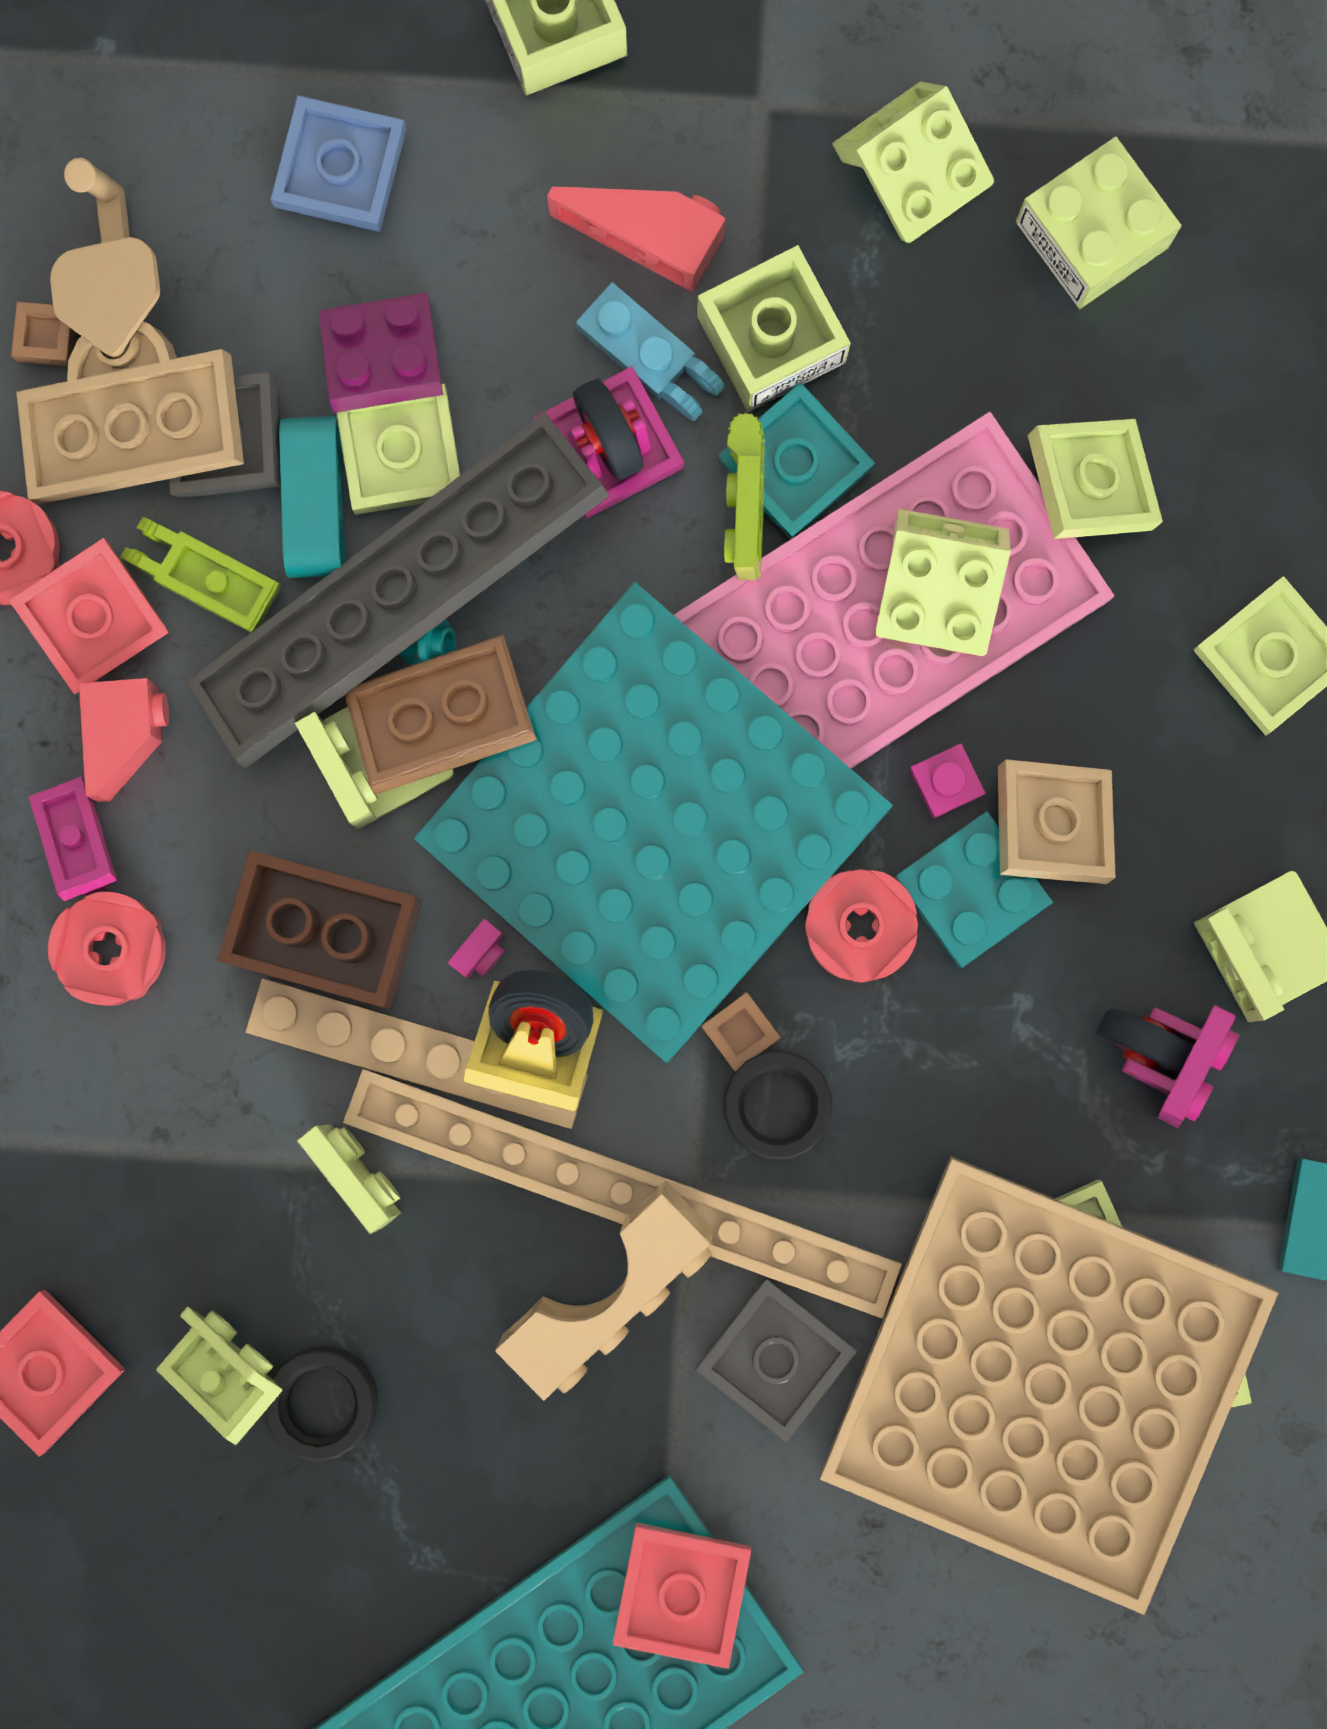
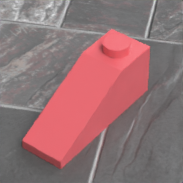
[547,186,726,293]

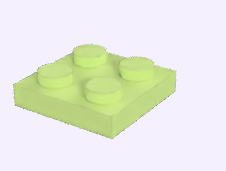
[337,384,461,515]
[1028,419,1163,539]
[1194,576,1327,736]
[297,1124,401,1234]

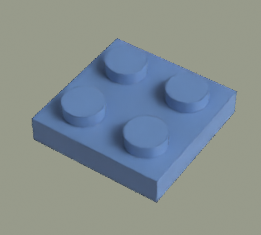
[270,95,407,232]

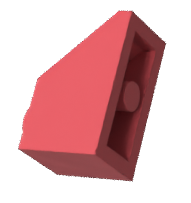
[79,678,169,802]

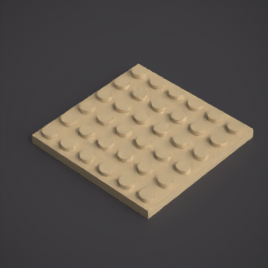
[820,1156,1278,1615]

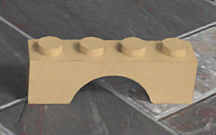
[495,1181,714,1401]

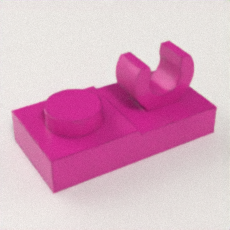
[29,777,117,901]

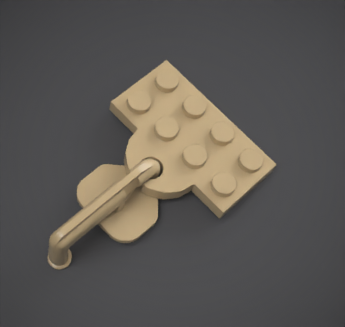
[16,158,244,505]

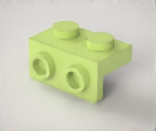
[156,1307,283,1445]

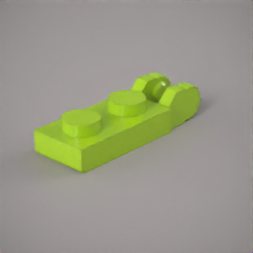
[724,412,765,580]
[120,517,282,633]

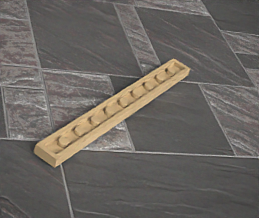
[343,1069,902,1319]

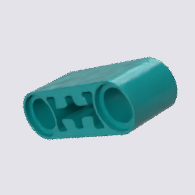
[279,416,346,578]

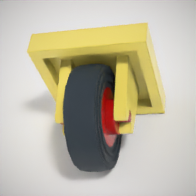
[464,970,603,1112]

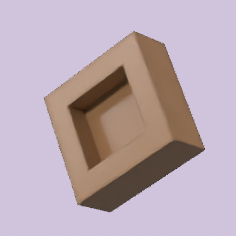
[11,302,75,366]
[701,992,781,1072]

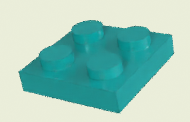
[717,382,875,540]
[894,811,1054,969]

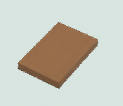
[345,635,537,795]

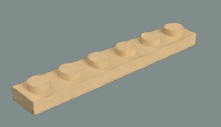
[245,978,589,1129]

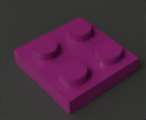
[318,292,444,413]

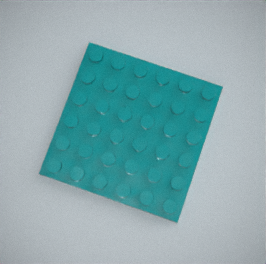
[414,582,893,1064]

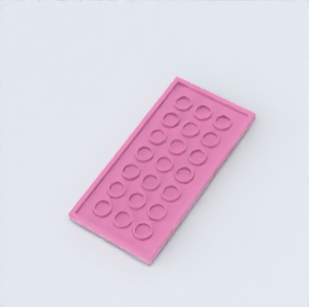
[674,412,1115,768]

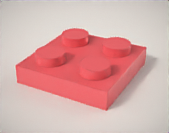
[9,538,170,695]
[0,1290,126,1457]
[613,1523,751,1669]

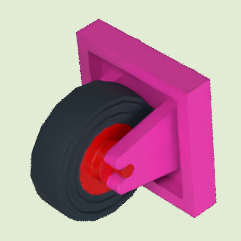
[534,366,685,519]
[1096,1005,1240,1128]

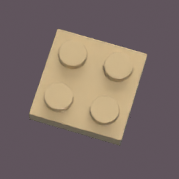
[998,759,1116,884]

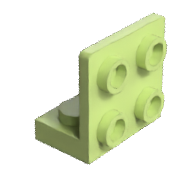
[832,81,994,243]
[876,509,1011,656]
[295,707,454,830]
[1193,871,1327,1022]

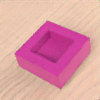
[909,743,986,820]
[448,919,506,980]

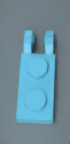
[576,282,726,422]

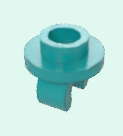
[398,618,457,665]

